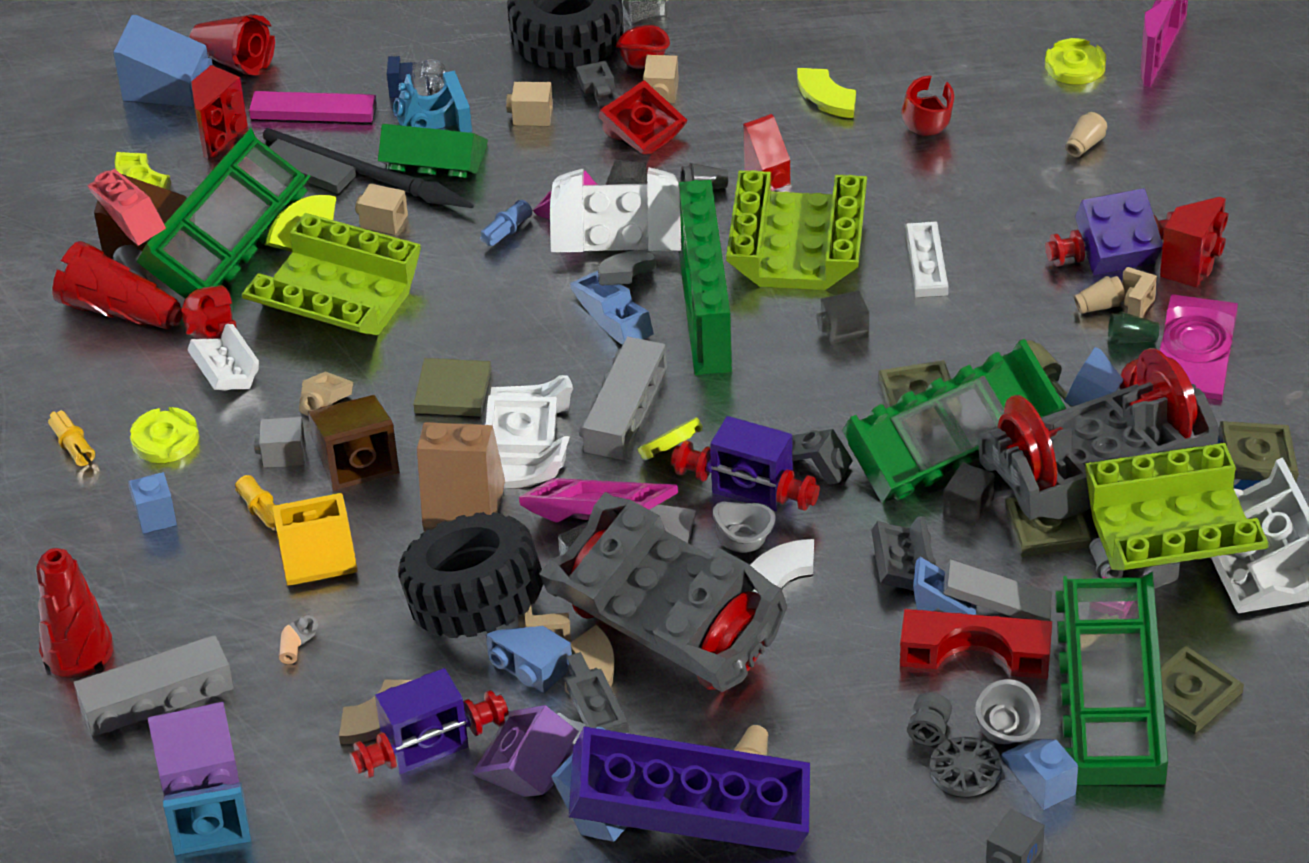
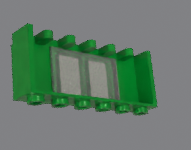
[842,338,1066,503]

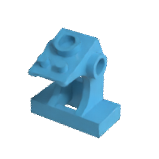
[393,70,472,132]

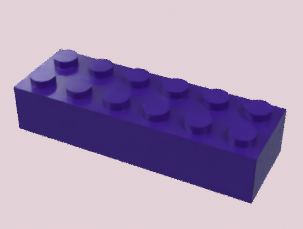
[569,726,810,853]

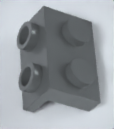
[871,516,936,591]

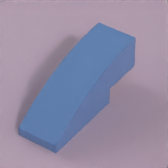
[570,271,654,345]

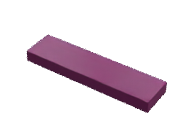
[249,91,377,123]

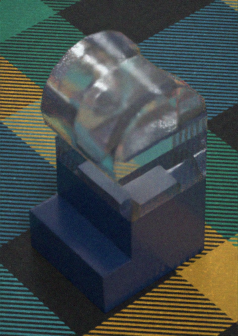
[386,56,445,98]

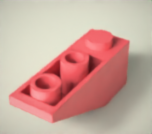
[87,169,166,246]

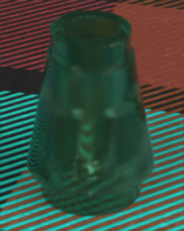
[1107,311,1160,345]

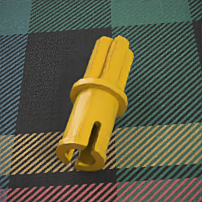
[48,410,96,466]
[235,475,276,531]

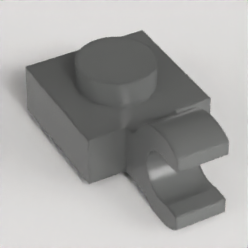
[576,61,614,109]

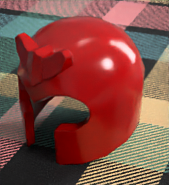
[901,75,955,136]
[181,285,237,339]

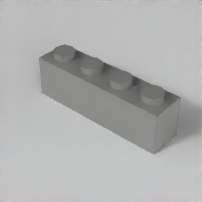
[579,336,667,460]
[74,635,234,737]

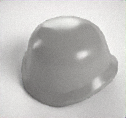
[713,501,775,553]
[975,679,1041,745]

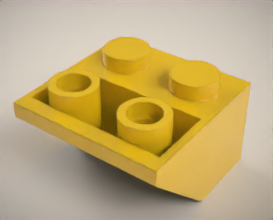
[272,493,358,586]

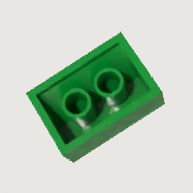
[378,123,488,178]

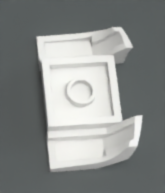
[550,167,681,252]
[485,375,573,489]

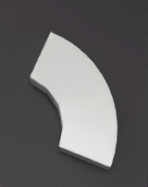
[750,539,814,593]

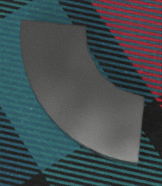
[598,249,656,286]

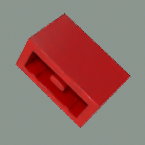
[191,65,248,159]
[1160,197,1229,288]

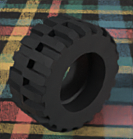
[507,0,624,70]
[398,512,543,638]

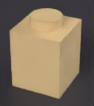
[643,55,679,103]
[506,82,553,126]
[355,184,408,235]

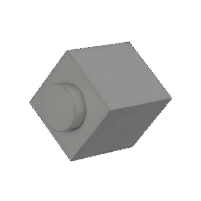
[254,417,306,468]

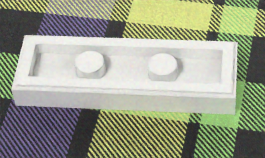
[905,222,948,298]

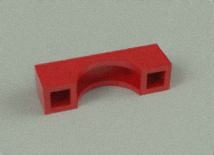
[900,609,1053,679]

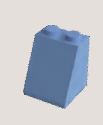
[113,15,212,107]

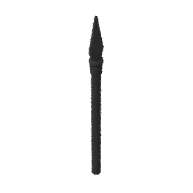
[263,128,474,208]

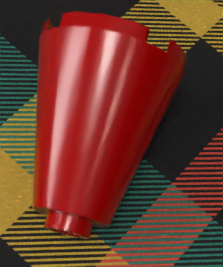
[189,14,275,76]

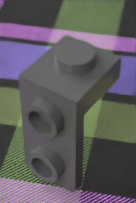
[792,429,853,485]

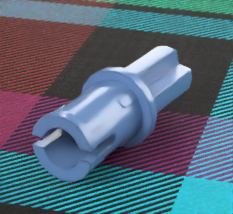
[480,199,532,246]

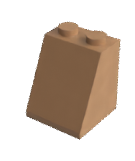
[417,422,505,531]

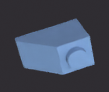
[1064,347,1123,406]
[128,472,177,534]
[1001,739,1078,810]

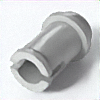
[1089,537,1123,578]

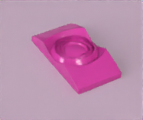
[1141,0,1188,87]
[1160,294,1238,400]
[519,478,678,523]

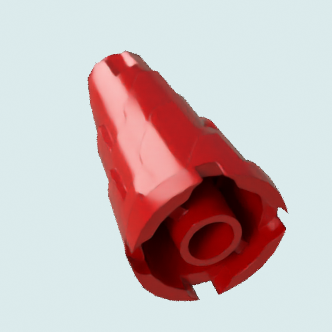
[52,241,182,329]
[36,548,113,678]

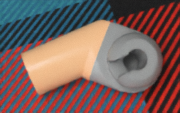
[279,615,318,664]

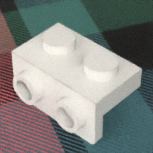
[187,324,259,391]

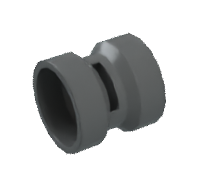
[907,692,952,746]

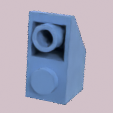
[486,626,572,694]

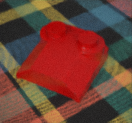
[598,80,687,154]

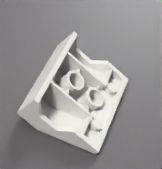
[1211,457,1309,613]

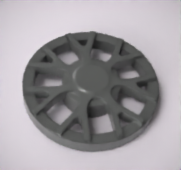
[930,736,1001,797]

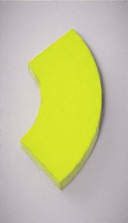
[797,68,856,118]
[114,152,171,190]
[265,195,336,252]

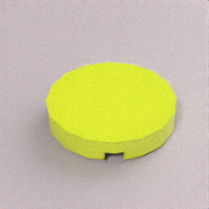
[1045,38,1106,85]
[130,407,199,463]
[637,417,703,460]

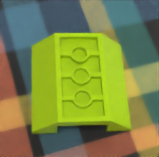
[726,170,867,290]
[242,213,421,335]
[1085,443,1269,570]

